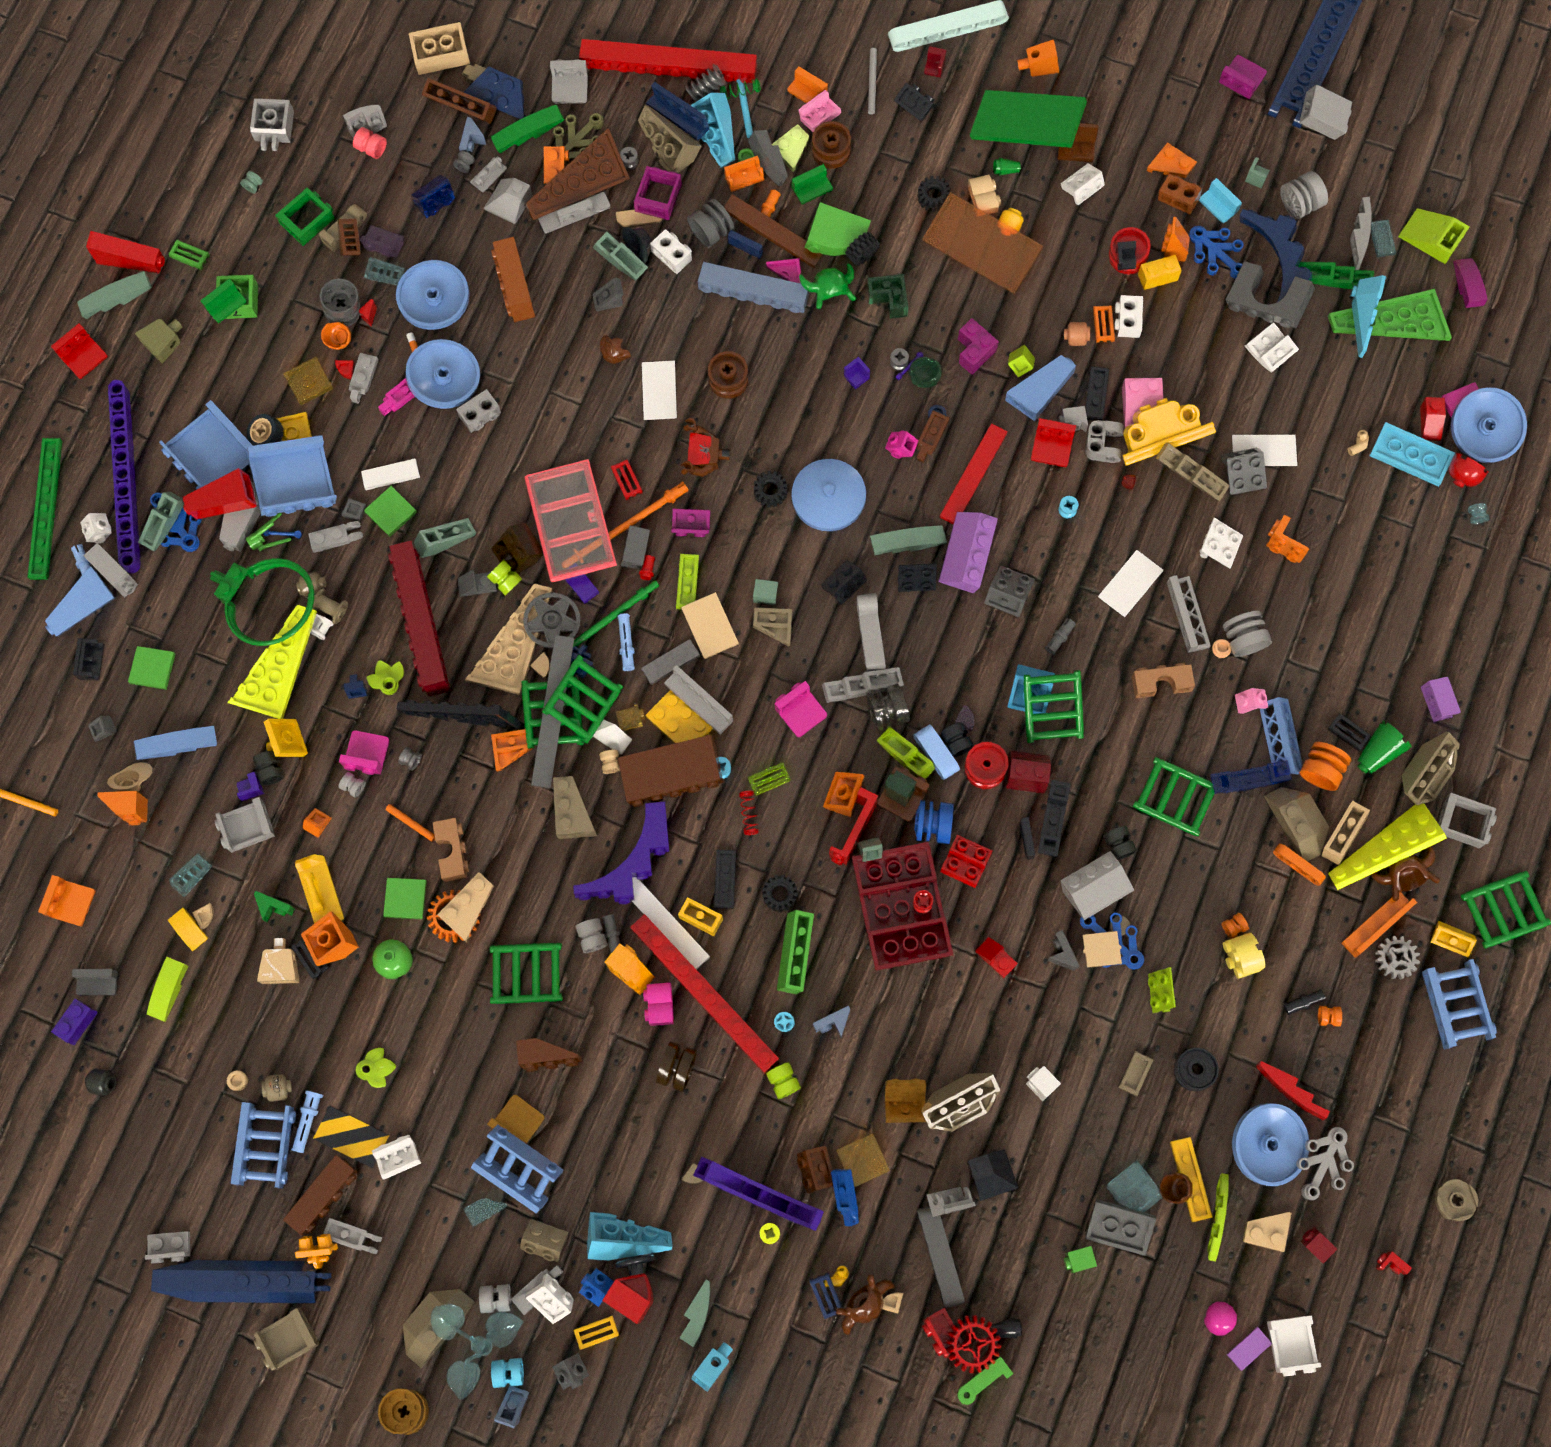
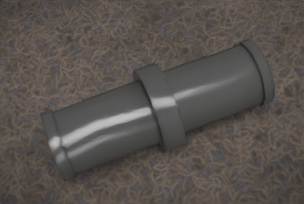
[1045,618,1076,655]
[602,914,620,953]

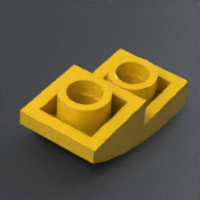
[168,907,209,951]

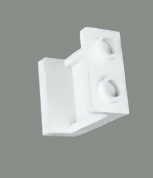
[1267,1316,1321,1376]

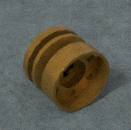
[378,1389,429,1435]

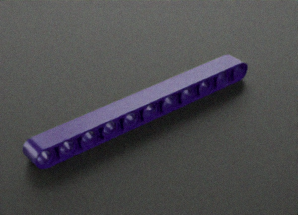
[108,380,141,573]

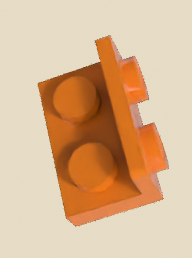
[544,146,569,184]

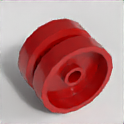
[1109,227,1151,275]
[964,742,1009,789]

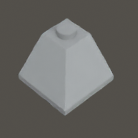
[484,178,533,224]

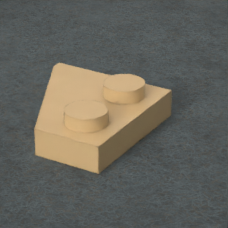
[1242,1212,1291,1252]

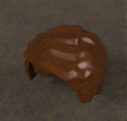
[600,335,631,364]

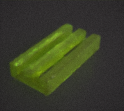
[748,763,791,796]

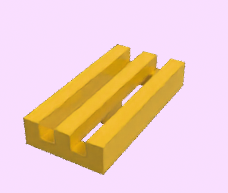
[574,1316,620,1350]

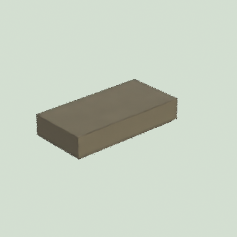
[1118,1051,1153,1097]

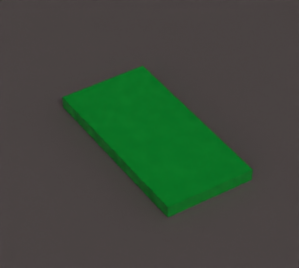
[970,90,1087,148]

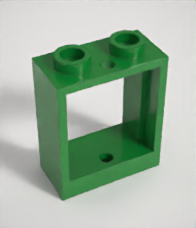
[275,188,335,246]

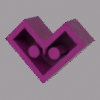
[958,318,999,375]

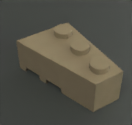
[553,776,597,839]

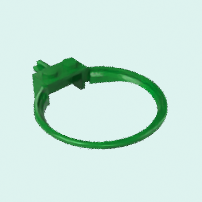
[210,558,315,646]

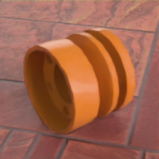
[1299,742,1351,791]

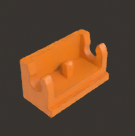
[724,156,764,192]

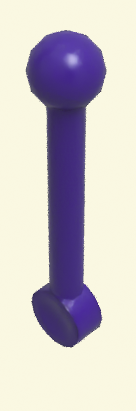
[896,352,924,380]

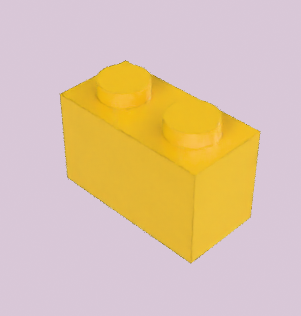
[1138,255,1182,290]
[678,897,723,936]

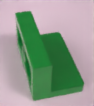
[792,164,833,205]
[200,278,247,323]

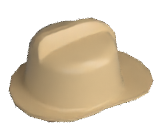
[107,762,153,792]

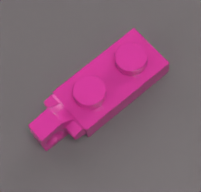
[378,378,415,416]

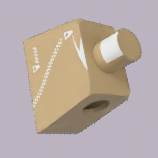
[257,938,299,984]

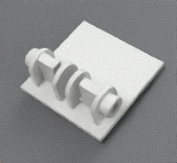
[1199,518,1243,568]

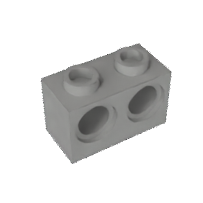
[456,389,501,433]

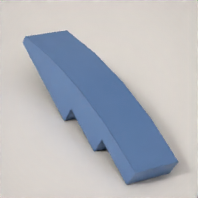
[134,726,217,760]

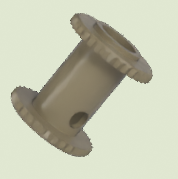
[312,588,348,624]

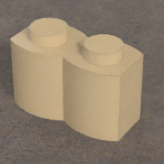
[968,175,1001,217]

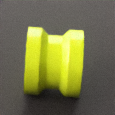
[760,1223,780,1244]

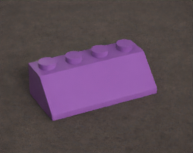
[938,512,998,593]

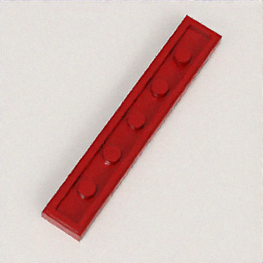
[940,424,1008,524]

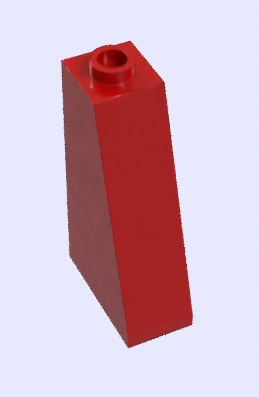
[86,231,165,273]
[183,468,257,519]

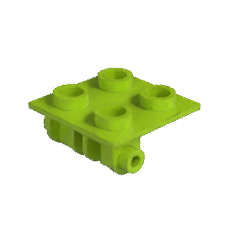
[1148,967,1176,1013]

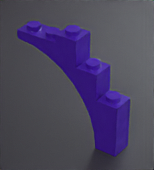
[573,802,670,904]
[693,1157,824,1231]

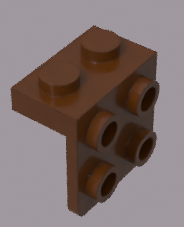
[878,766,930,822]

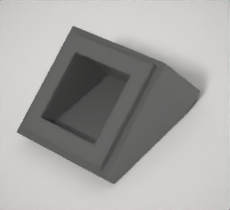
[88,716,117,742]

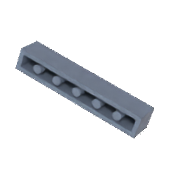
[698,262,809,313]

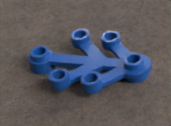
[1189,226,1244,279]
[150,493,202,552]
[1080,913,1144,970]

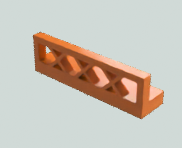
[1342,891,1417,957]

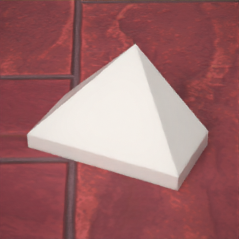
[593,720,632,756]

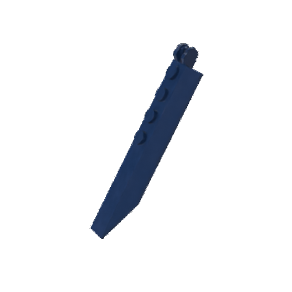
[151,1260,332,1303]

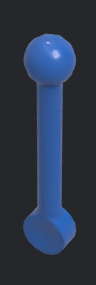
[263,530,302,539]

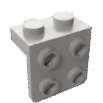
[550,59,588,104]

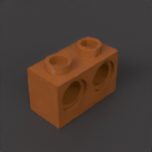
[1158,174,1202,214]

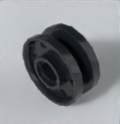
[1174,1047,1219,1092]

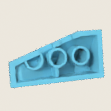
[691,93,735,168]
[1350,275,1386,358]

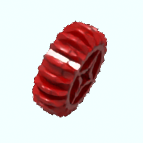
[945,1315,1001,1373]

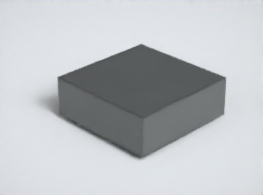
[342,498,367,522]

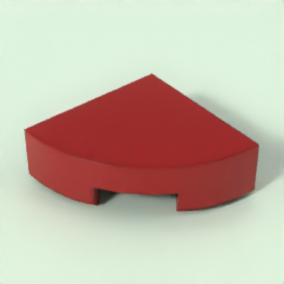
[335,360,354,380]

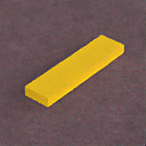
[1170,1137,1212,1222]

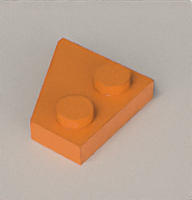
[1147,142,1197,178]

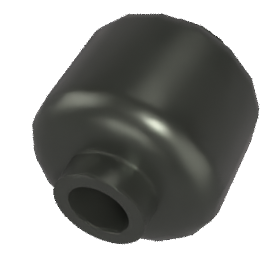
[85,1068,117,1096]

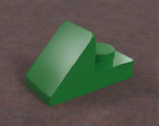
[254,891,295,922]

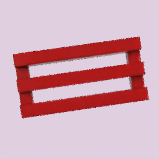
[611,459,643,500]

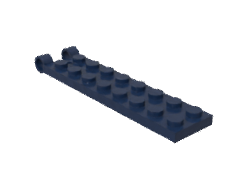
[1267,0,1362,129]

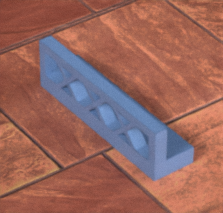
[1260,697,1303,778]

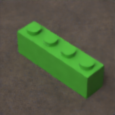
[777,910,814,994]

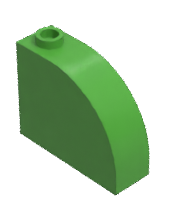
[804,202,871,256]

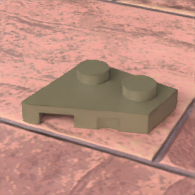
[753,608,792,646]

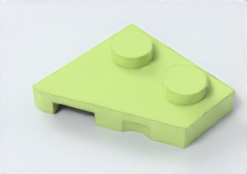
[771,124,809,172]

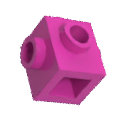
[885,430,918,459]

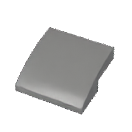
[343,105,387,139]

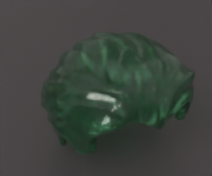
[908,357,942,388]

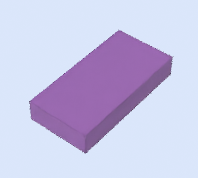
[1226,1327,1272,1371]

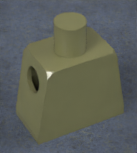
[135,319,183,364]

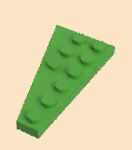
[1328,289,1452,341]

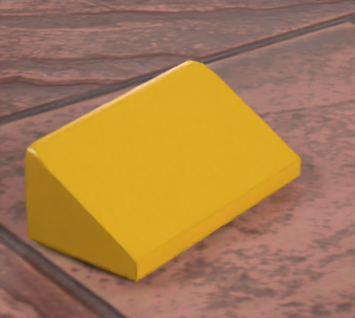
[1430,921,1477,957]

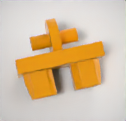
[295,1233,338,1269]

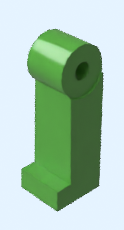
[957,1356,1013,1405]

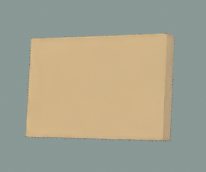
[681,592,739,660]

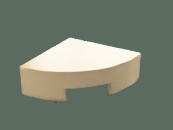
[530,652,550,679]
[192,903,213,930]
[883,1292,903,1314]

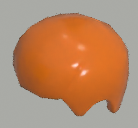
[321,322,351,350]

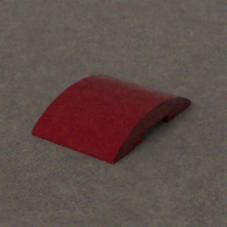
[852,842,954,971]

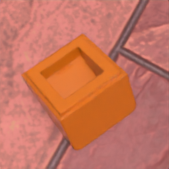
[303,808,331,837]

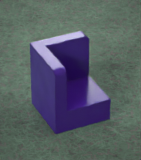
[844,357,870,389]
[237,772,264,801]

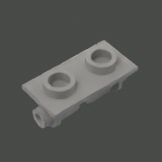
[470,156,507,193]

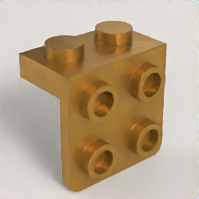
[885,1079,926,1123]
[487,1095,545,1144]

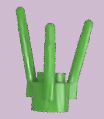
[246,513,291,551]

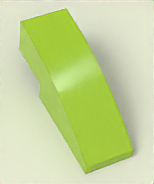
[877,727,935,779]
[147,957,189,1022]

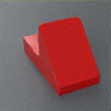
[975,937,1018,979]

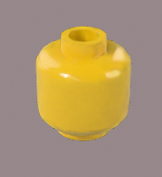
[997,208,1024,237]

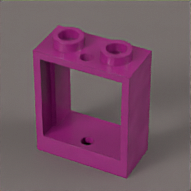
[634,166,682,220]

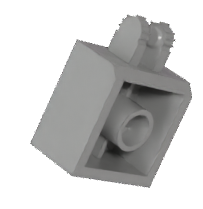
[250,98,294,151]

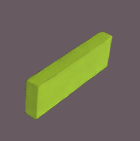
[676,554,699,609]

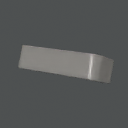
[856,593,886,672]

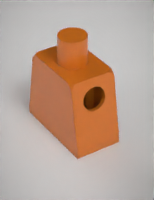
[1017,40,1059,77]

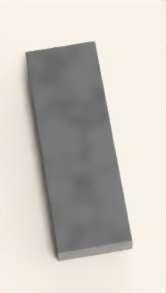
[641,639,700,685]

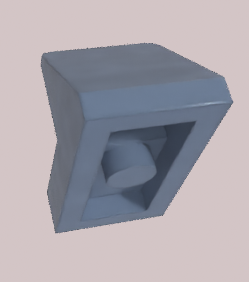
[459,117,486,154]
[813,1006,850,1038]
[494,1385,529,1428]

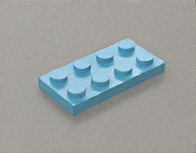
[1370,422,1455,487]

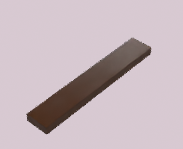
[724,194,823,268]

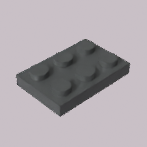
[1085,1199,1156,1256]

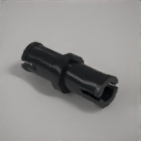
[1283,989,1326,1015]

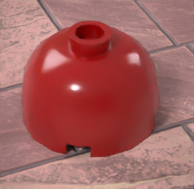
[1449,453,1489,488]

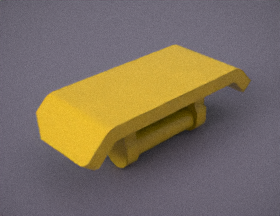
[295,854,344,924]

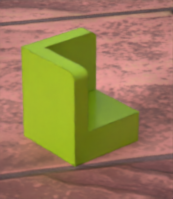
[1008,344,1035,377]

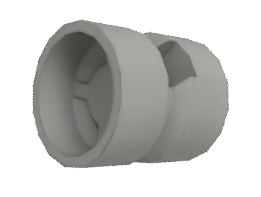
[575,918,608,953]
[479,1284,512,1313]

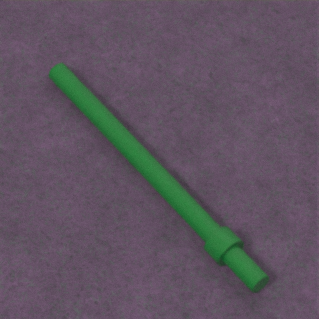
[573,580,659,647]

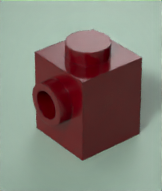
[1300,1227,1337,1264]

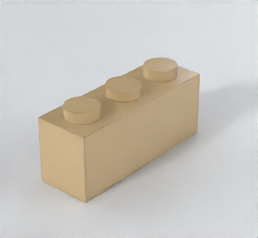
[1322,801,1370,865]

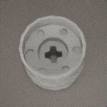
[1280,171,1328,219]
[1223,611,1272,657]

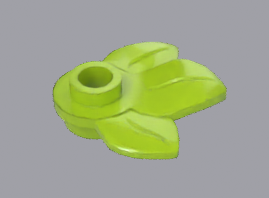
[367,660,404,695]
[356,1048,396,1088]

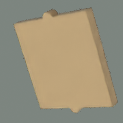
[1082,931,1122,968]

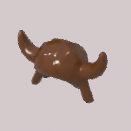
[1371,846,1440,901]
[836,1275,895,1335]

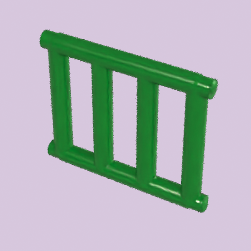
[542,655,623,744]
[1023,670,1084,743]
[521,677,584,749]
[1133,757,1220,837]
[1460,871,1551,949]
[490,943,563,1004]

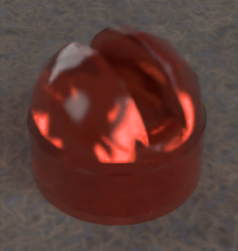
[1121,474,1136,490]

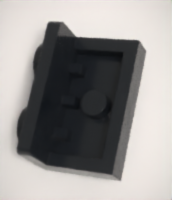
[821,560,867,605]

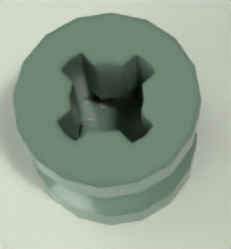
[240,171,263,194]

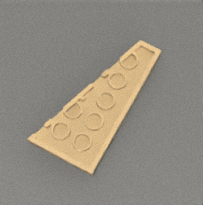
[465,584,553,695]

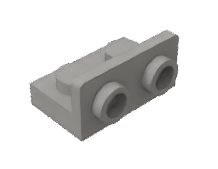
[145,1231,190,1264]

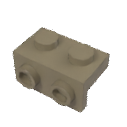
[521,1219,569,1262]

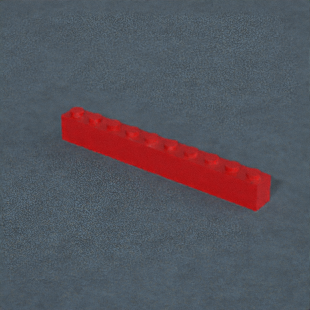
[579,39,757,83]
[630,914,779,1075]

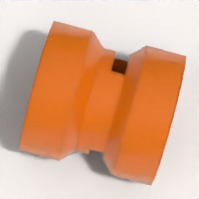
[1221,913,1249,939]
[1318,1006,1342,1027]

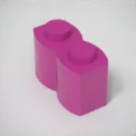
[643,983,674,1026]

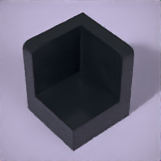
[1116,241,1136,270]

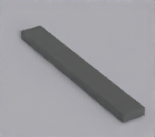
[531,635,574,789]

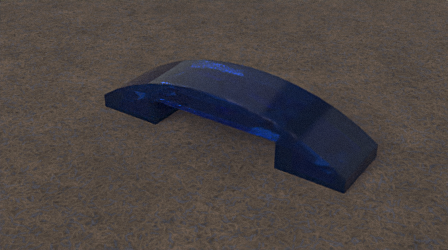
[1210,760,1292,794]

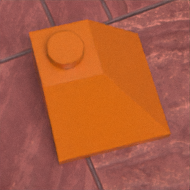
[301,911,359,966]

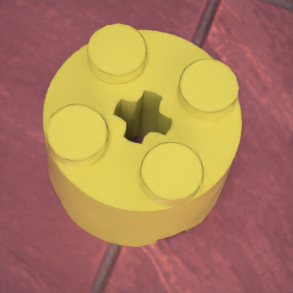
[1223,933,1265,979]

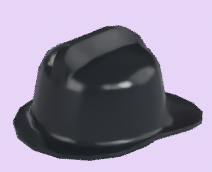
[622,227,652,263]

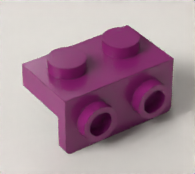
[671,508,710,537]

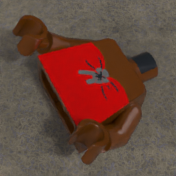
[680,418,730,477]

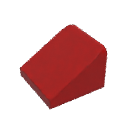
[359,299,377,326]

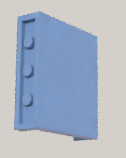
[159,400,253,490]
[247,435,337,517]

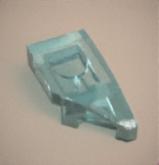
[463,1198,507,1227]

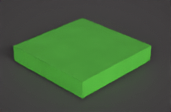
[364,486,417,537]
[128,646,175,690]
[383,878,427,919]

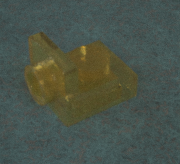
[616,704,645,731]

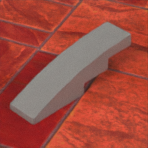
[1350,197,1372,270]
[822,667,904,703]

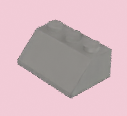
[1061,851,1134,920]

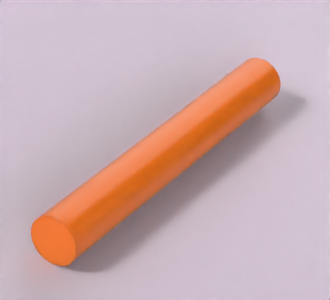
[385,804,435,842]

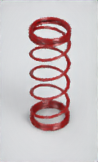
[739,790,759,835]

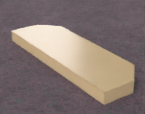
[616,210,662,227]

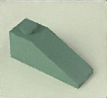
[413,518,476,558]

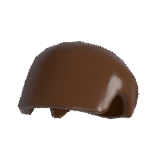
[1159,1172,1193,1204]

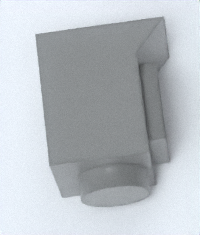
[1058,406,1088,432]

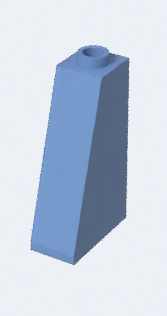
[1005,355,1076,421]
[45,567,115,637]

